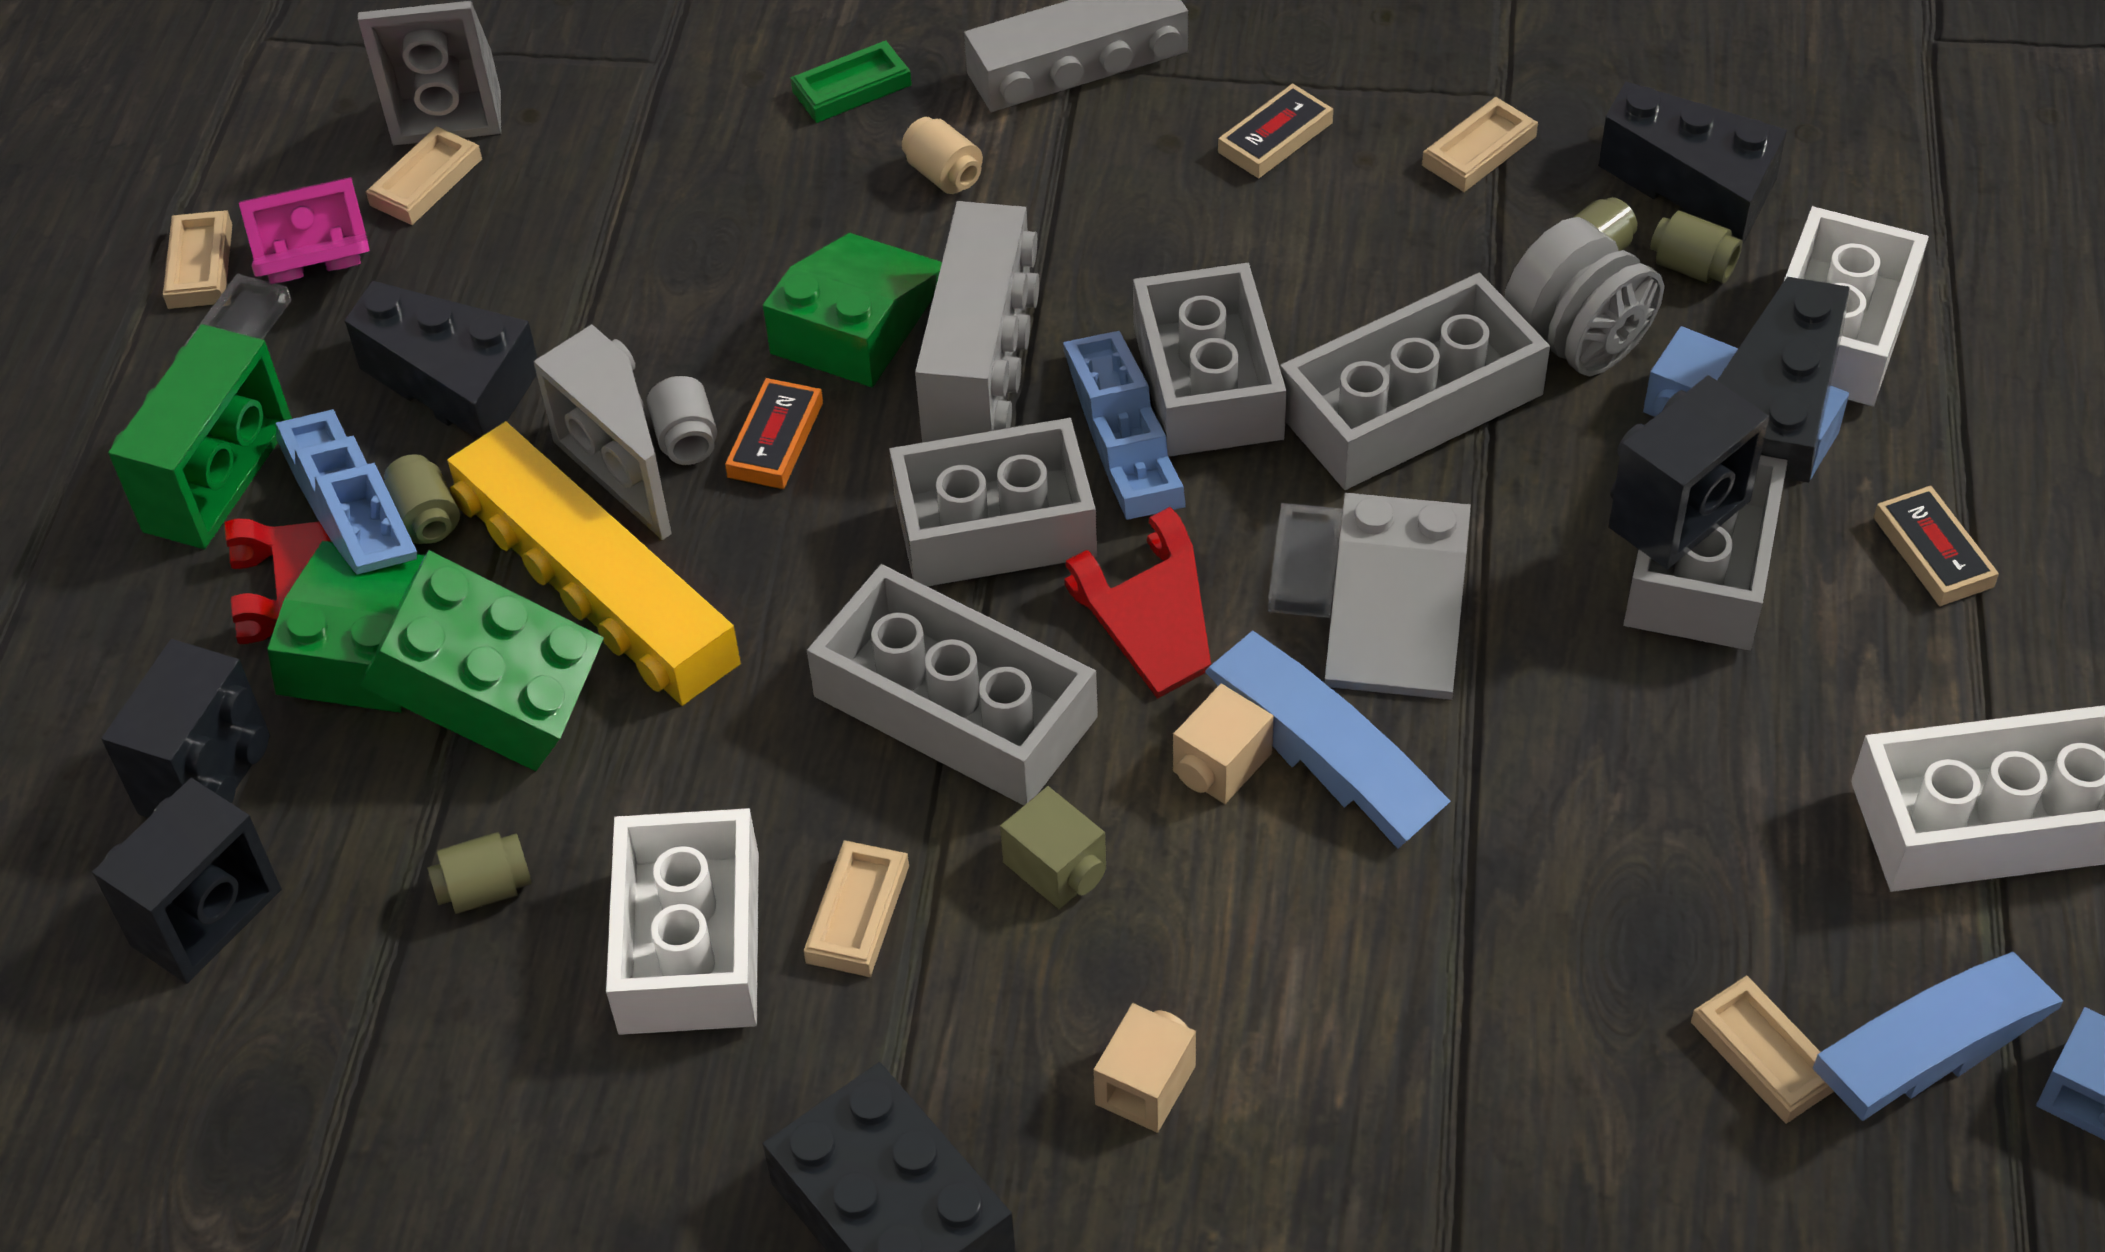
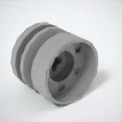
[1504,217,1665,376]

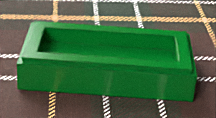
[790,40,912,123]

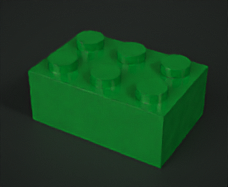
[108,324,292,549]
[359,550,604,771]

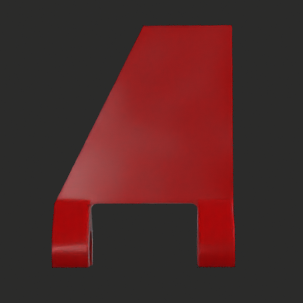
[1064,507,1211,699]
[224,519,332,644]

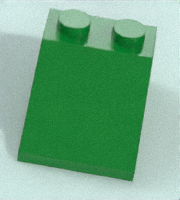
[763,233,942,388]
[267,540,426,713]

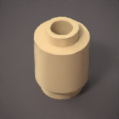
[902,117,983,194]

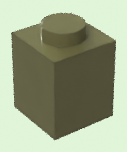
[1000,786,1106,909]

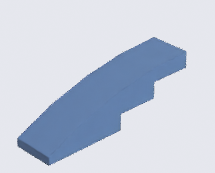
[1063,331,1185,520]
[276,409,417,575]
[1205,630,1451,849]
[1813,952,2063,1121]

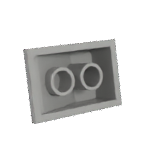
[358,1,501,145]
[533,324,672,540]
[1324,493,1471,700]

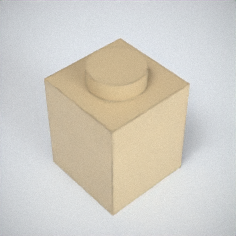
[1173,684,1274,804]
[1094,1003,1196,1133]

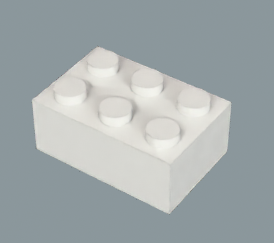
[1784,206,1929,406]
[606,808,759,1035]

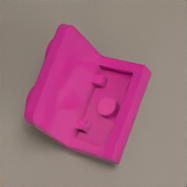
[239,177,370,284]

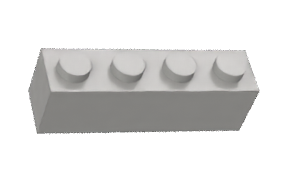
[964,0,1188,112]

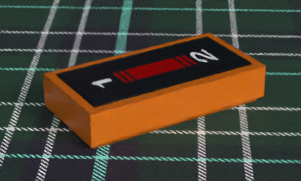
[725,378,823,489]

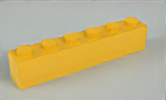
[447,421,741,706]

